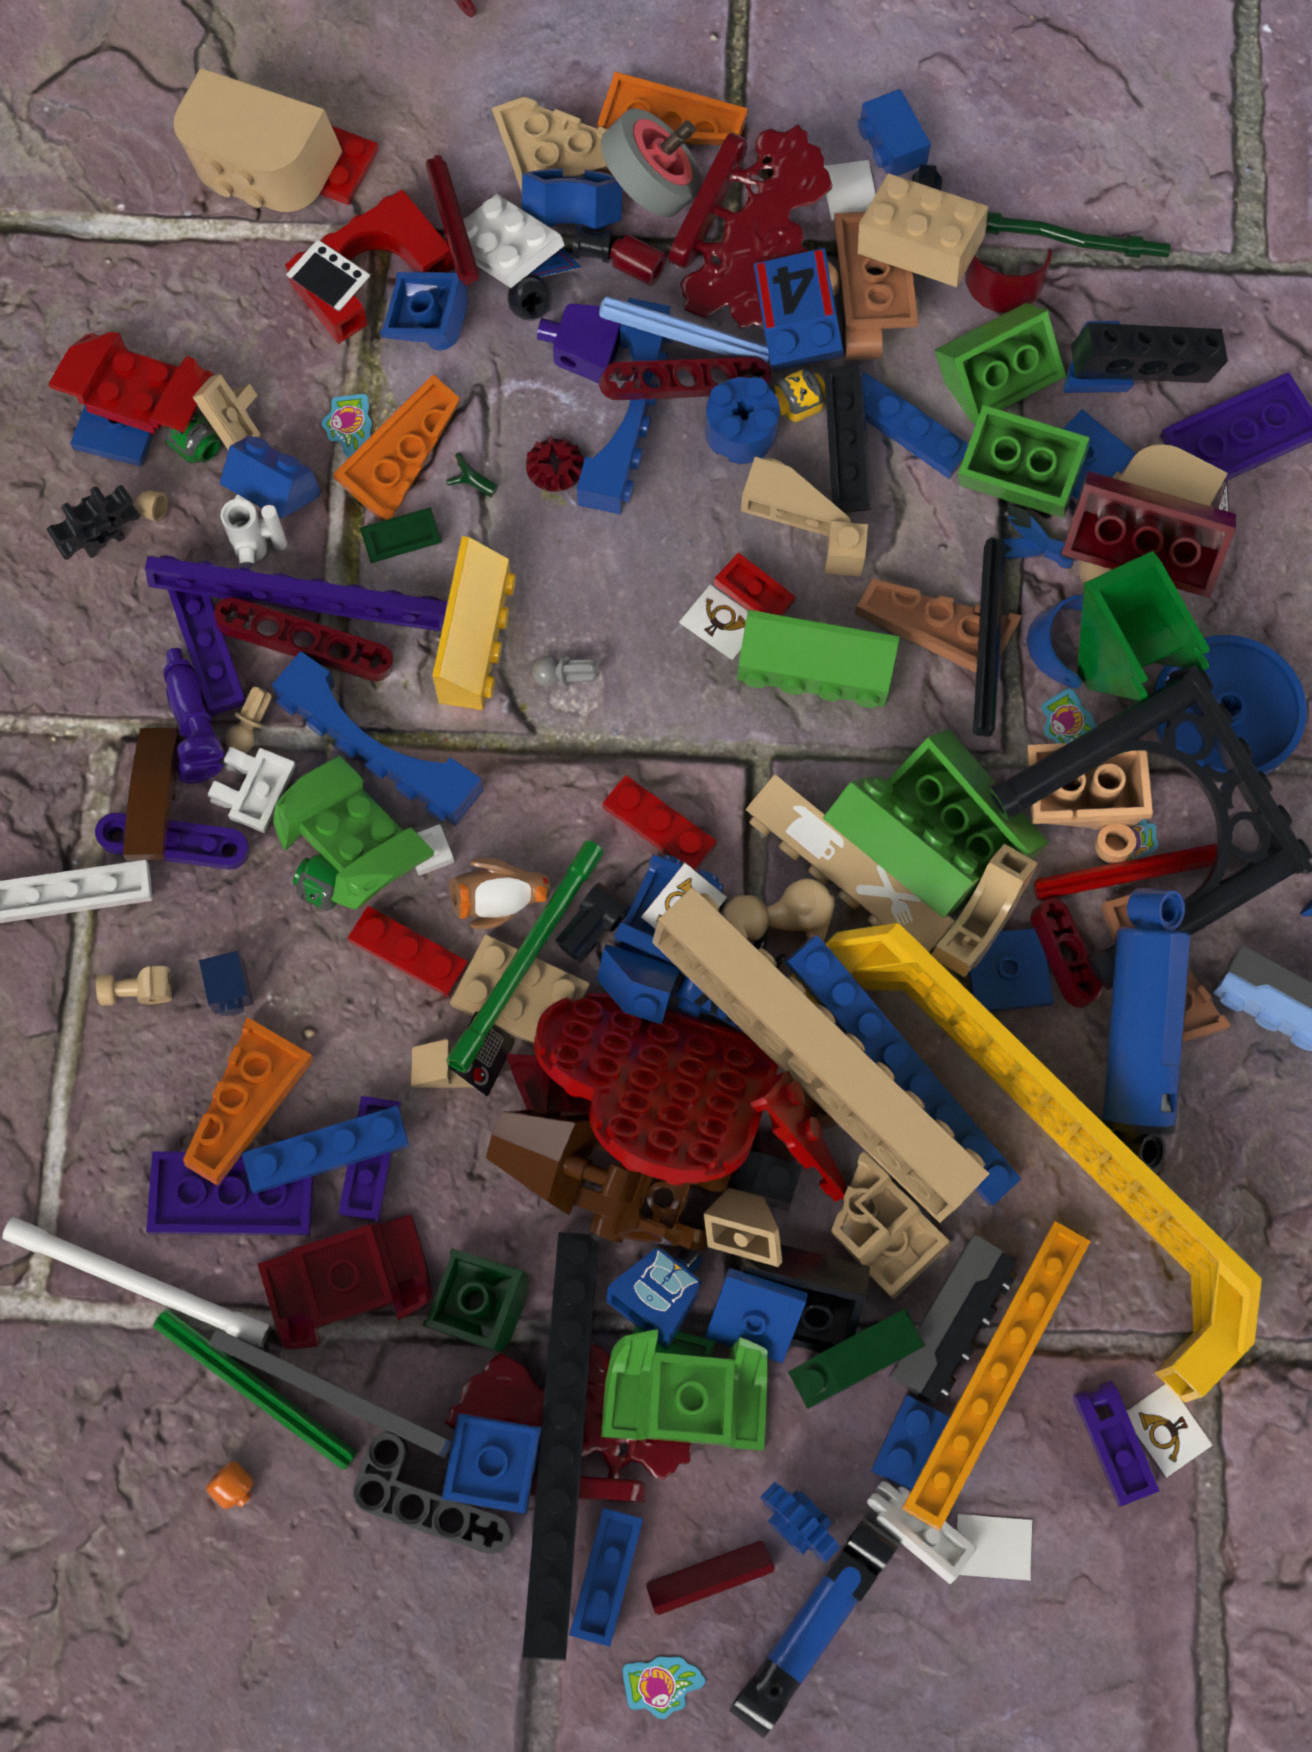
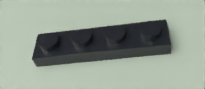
[824,364,871,513]

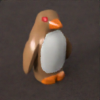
[448,857,551,929]

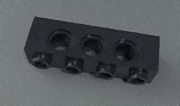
[1071,323,1228,383]

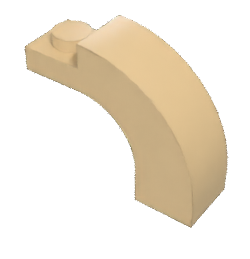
[932,844,1038,977]

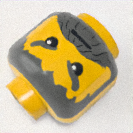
[775,368,826,422]

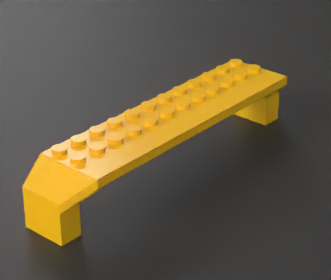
[791,923,1262,1403]

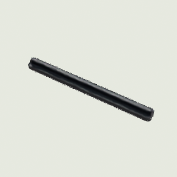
[973,537,1005,737]

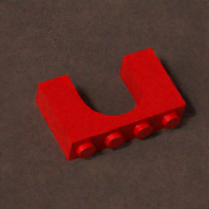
[285,190,455,344]

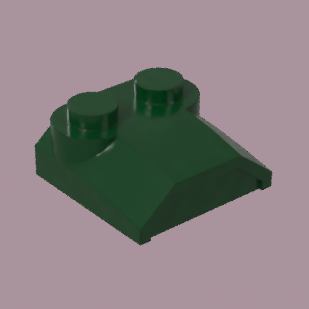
[422,1248,528,1353]

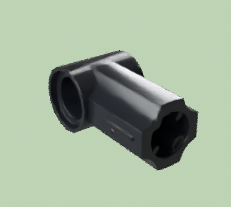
[555,882,631,963]

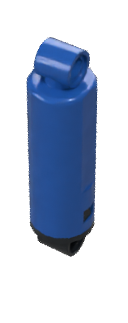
[1102,887,1191,1172]

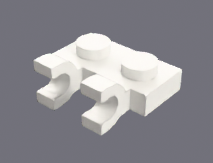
[208,747,296,834]

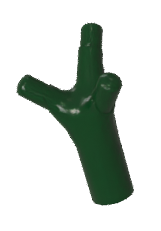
[446,452,498,498]

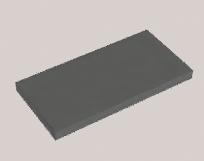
[208,1328,452,1461]

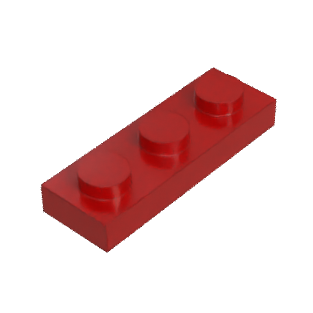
[602,775,717,871]
[347,906,469,998]

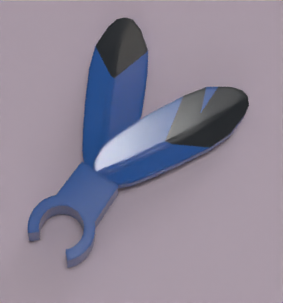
[1002,506,1073,568]

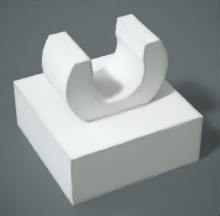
[415,824,455,876]

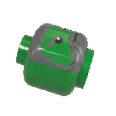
[166,410,221,463]
[293,854,339,911]

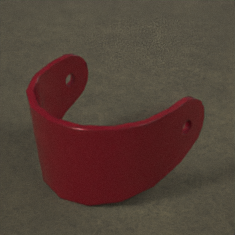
[965,248,1052,313]

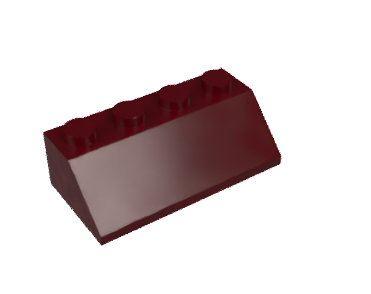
[1061,471,1236,599]

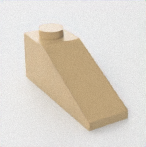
[741,457,851,536]

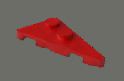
[750,1070,847,1202]

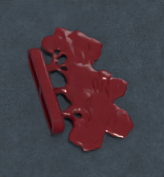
[669,124,833,328]
[445,1342,691,1503]

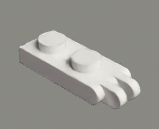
[867,1481,977,1584]

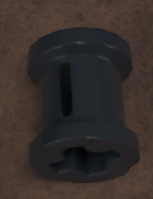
[572,226,613,263]

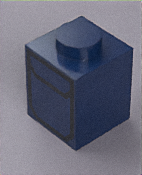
[199,951,253,1016]

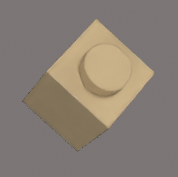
[824,521,868,577]

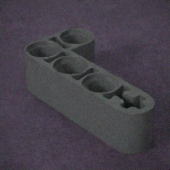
[352,1432,512,1554]

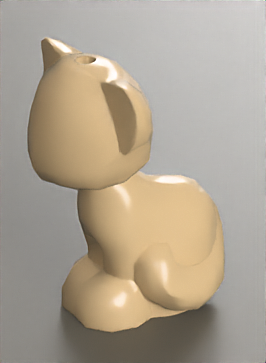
[721,878,834,942]

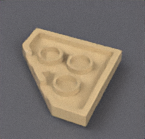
[492,97,611,193]

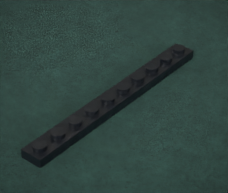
[522,1232,599,1662]

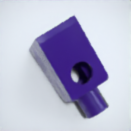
[537,303,621,384]

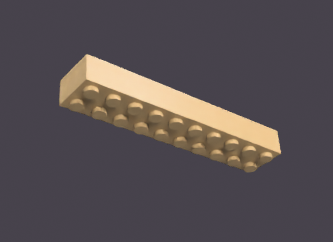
[652,887,990,1223]

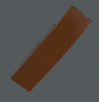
[123,728,179,861]

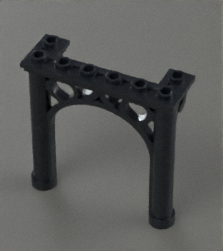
[987,665,1312,990]

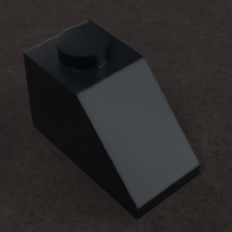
[727,1151,803,1212]

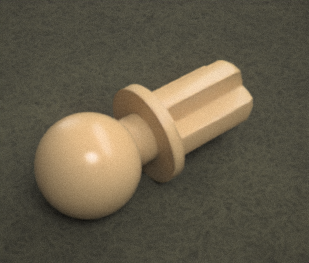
[225,686,272,753]

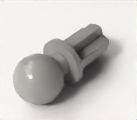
[532,656,600,687]

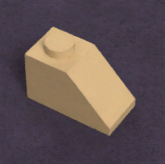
[704,1188,782,1267]

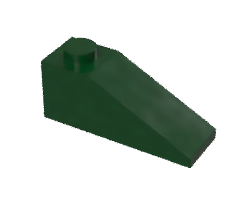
[788,1308,926,1409]

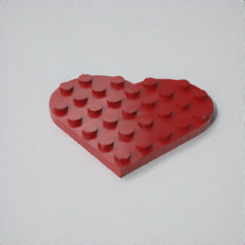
[534,993,779,1185]

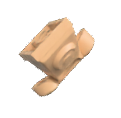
[1026,740,1153,864]

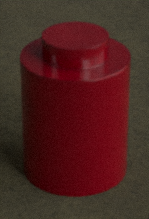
[610,234,667,287]

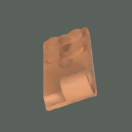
[834,212,918,360]

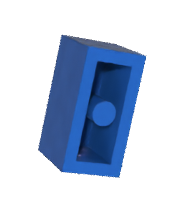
[858,89,931,176]

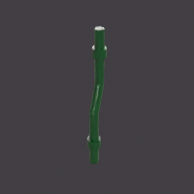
[985,212,1170,258]

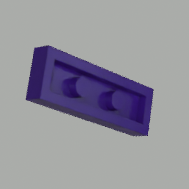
[338,1096,402,1222]

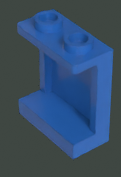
[614,855,724,976]

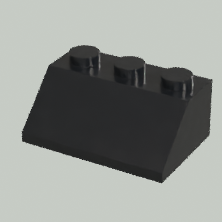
[743,1244,870,1353]

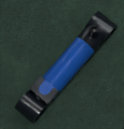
[729,1516,900,1738]

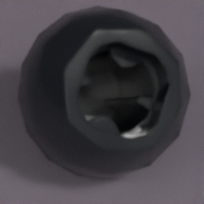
[507,274,553,321]

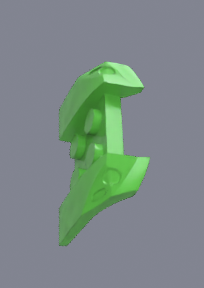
[273,756,434,910]
[601,1329,768,1451]

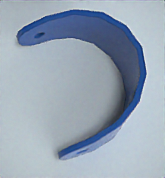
[1026,595,1083,688]

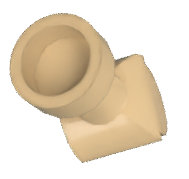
[95,966,172,1006]

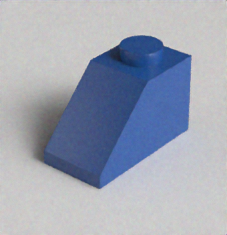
[597,944,680,1024]

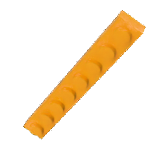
[901,1221,1091,1531]

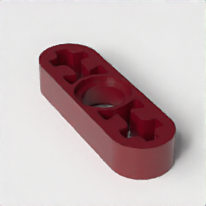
[1030,898,1102,1008]

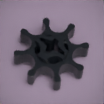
[47,485,140,560]

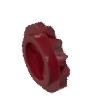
[526,435,584,492]

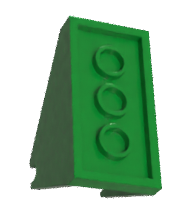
[1077,551,1210,701]

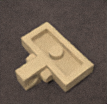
[193,374,261,451]

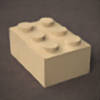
[858,173,988,287]

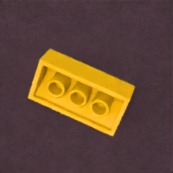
[432,536,516,710]

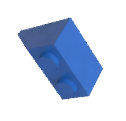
[219,435,321,519]

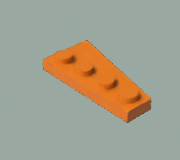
[596,71,748,146]
[333,374,460,521]
[183,1017,313,1186]

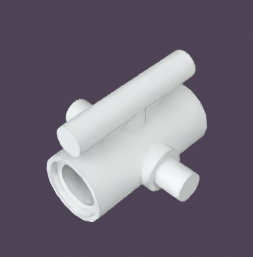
[220,495,287,568]

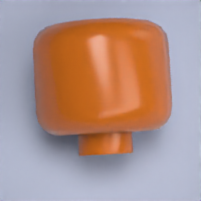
[206,1461,254,1509]

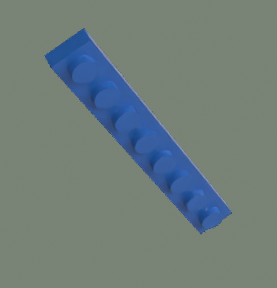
[784,935,1021,1206]

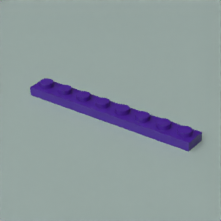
[145,555,448,632]

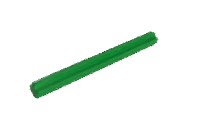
[153,1310,357,1470]

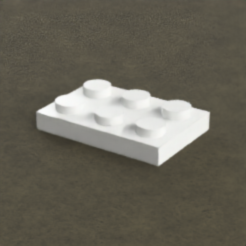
[444,194,564,288]

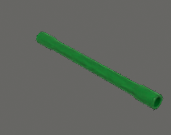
[446,841,604,1073]

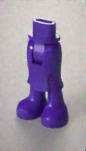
[163,648,224,784]

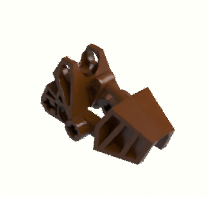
[486,1109,732,1251]

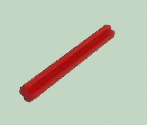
[1033,843,1217,900]

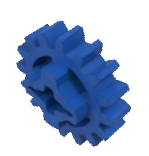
[760,1482,840,1563]

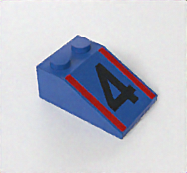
[754,248,845,372]

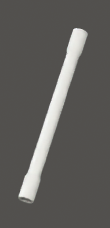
[3,1217,271,1348]

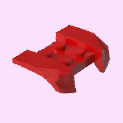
[48,332,214,434]

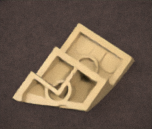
[831,1151,951,1301]

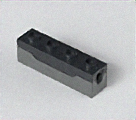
[888,1234,1017,1405]

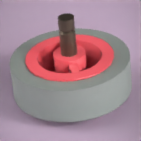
[601,108,702,218]

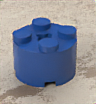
[705,377,780,464]

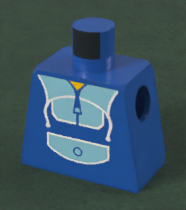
[606,1247,703,1350]

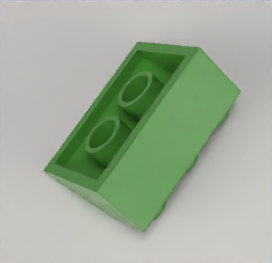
[934,303,1066,424]

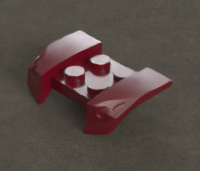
[257,1214,432,1349]

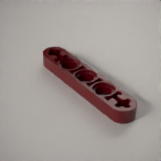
[599,357,771,400]
[214,597,393,682]

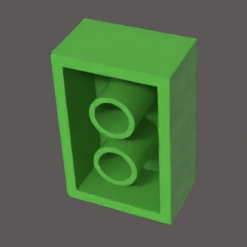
[958,405,1090,518]

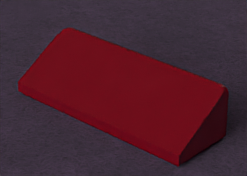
[646,1541,775,1615]

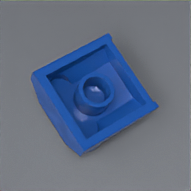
[380,272,469,351]

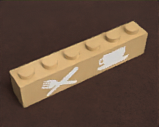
[745,774,956,954]

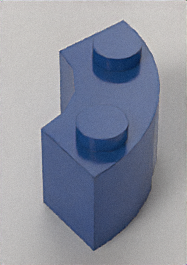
[522,168,623,230]

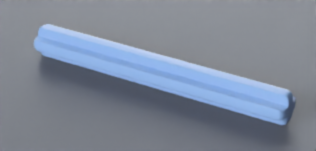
[599,296,769,363]

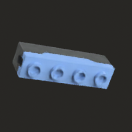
[1212,945,1312,1051]

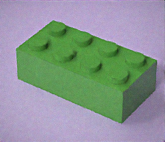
[823,776,985,918]

